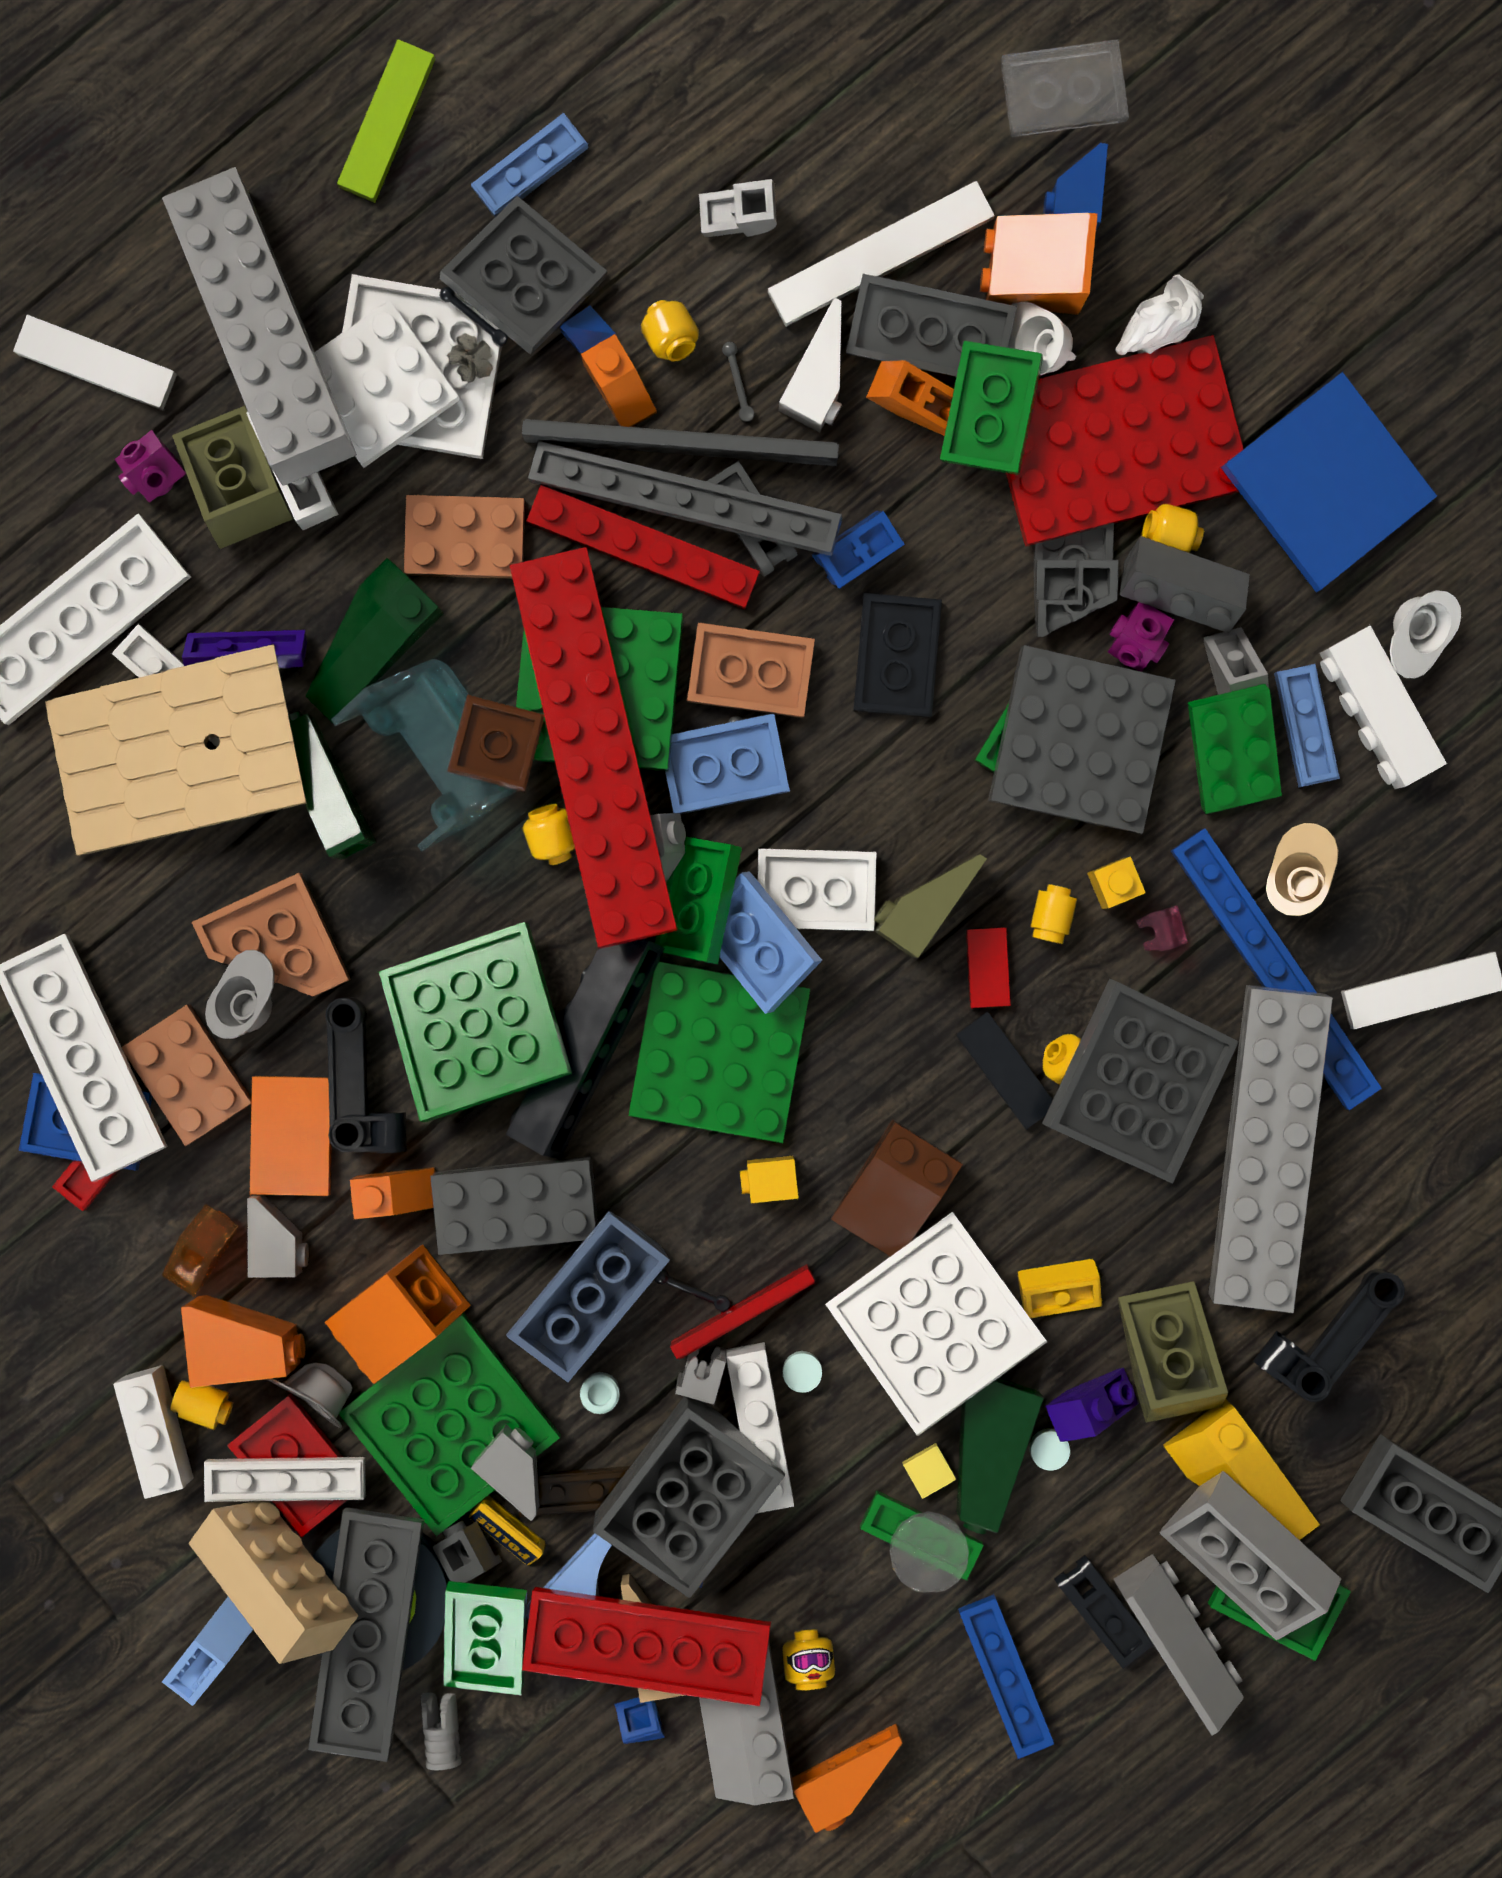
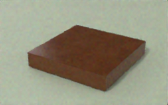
[447,695,545,793]

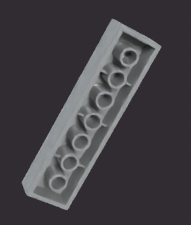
[162,167,357,486]
[1209,985,1333,1313]

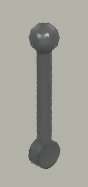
[722,341,754,423]

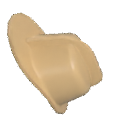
[1266,823,1339,916]

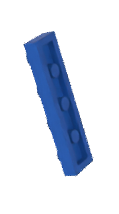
[958,1594,1054,1759]

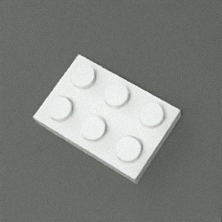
[757,849,876,931]

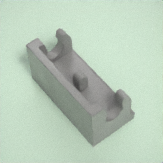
[675,1346,726,1405]

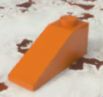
[866,360,954,436]
[792,1724,902,1833]

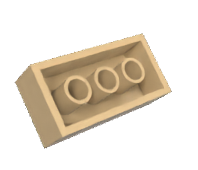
[188,1501,358,1664]

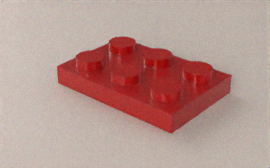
[227,1393,347,1537]

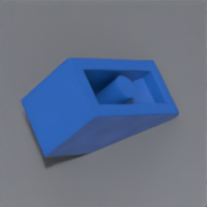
[1043,143,1108,231]

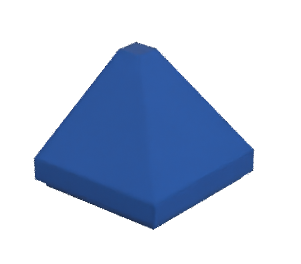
[560,306,617,354]
[615,1697,665,1744]

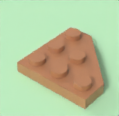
[192,873,351,997]

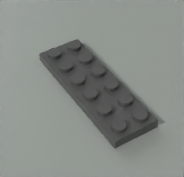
[308,1508,424,1762]

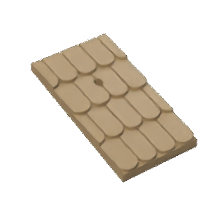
[45,644,307,856]

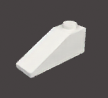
[778,297,842,432]

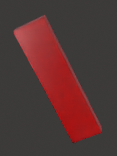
[670,1264,815,1360]

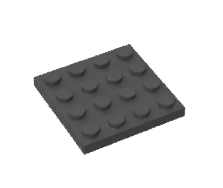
[988,645,1176,834]
[1042,979,1239,1184]

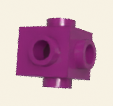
[115,430,186,503]
[1108,602,1174,672]

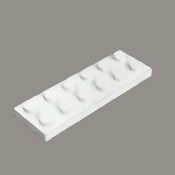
[0,514,191,725]
[0,934,168,1182]

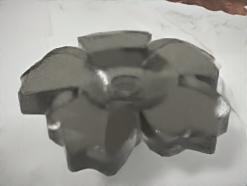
[447,333,493,383]

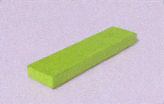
[337,39,436,203]

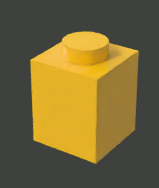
[1087,856,1146,909]
[740,1156,798,1203]

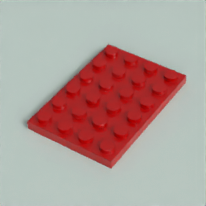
[1006,335,1243,547]

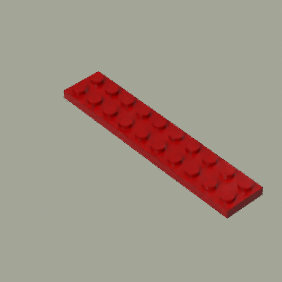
[510,547,677,949]

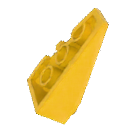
[1163,1399,1320,1540]

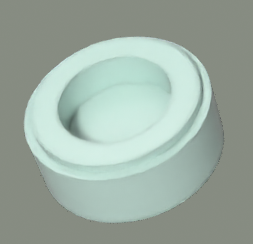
[783,1351,822,1393]
[580,1372,620,1414]
[1029,1429,1070,1471]

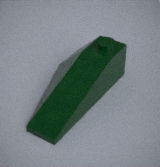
[305,558,444,725]

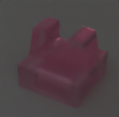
[1137,905,1188,952]

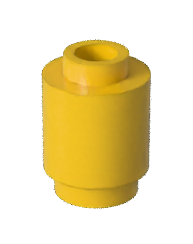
[1030,884,1077,944]
[170,1380,233,1430]

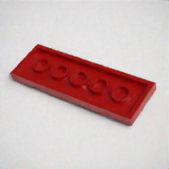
[522,1587,771,1706]

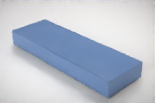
[471,113,588,218]
[1274,664,1340,788]

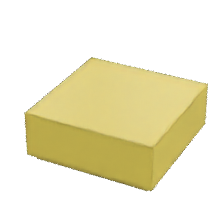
[902,1443,956,1499]

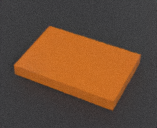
[250,1076,332,1196]

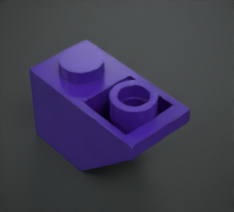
[1045,1368,1139,1442]

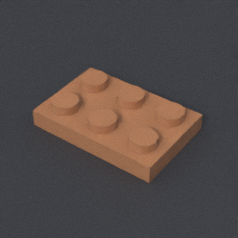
[404,495,525,579]
[687,623,815,718]
[121,1004,252,1146]

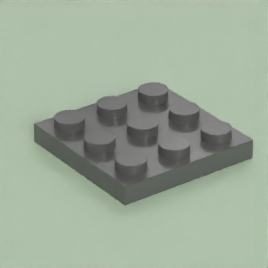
[439,196,608,355]

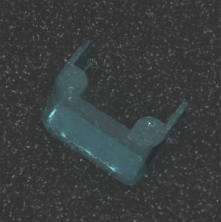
[331,659,517,852]

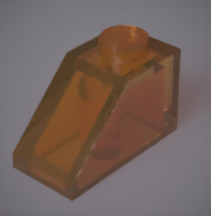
[162,1204,239,1297]

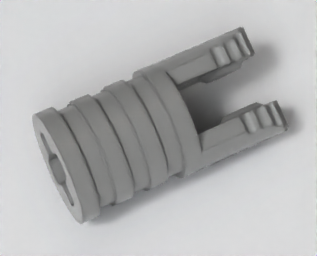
[421,1693,462,1770]

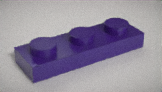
[182,630,307,669]

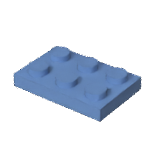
[665,714,790,814]
[720,871,822,1014]

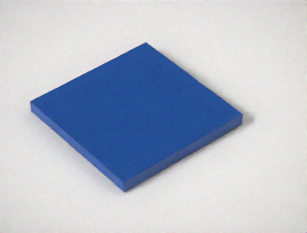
[1221,372,1437,592]

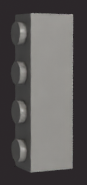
[1160,1471,1341,1640]
[1113,1554,1244,1736]
[699,1642,794,1805]

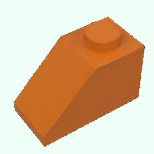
[581,334,657,427]
[350,1167,435,1219]

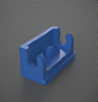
[811,511,905,588]

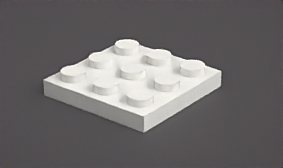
[315,299,460,468]

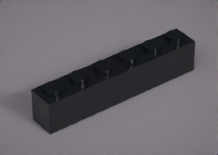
[506,938,665,1160]

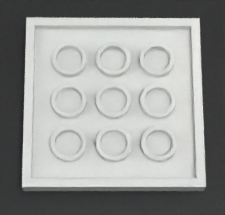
[342,274,502,459]
[825,1212,1047,1436]

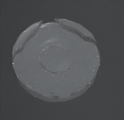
[889,1512,969,1593]

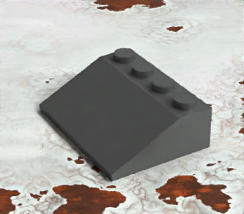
[593,1396,785,1598]

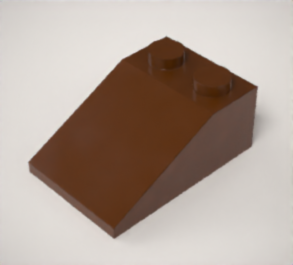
[830,1119,963,1257]

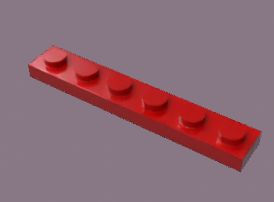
[526,485,760,609]

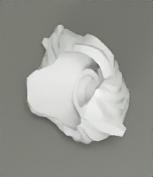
[1116,275,1204,355]

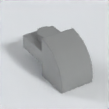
[699,179,777,238]

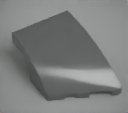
[1034,523,1118,637]

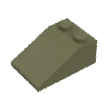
[172,406,293,549]
[874,854,987,958]
[1118,1281,1228,1423]

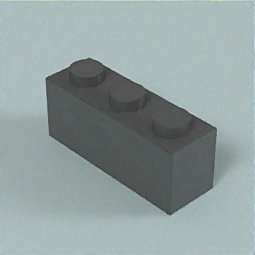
[1120,536,1250,633]

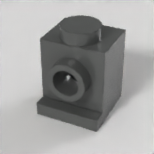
[432,1520,502,1583]

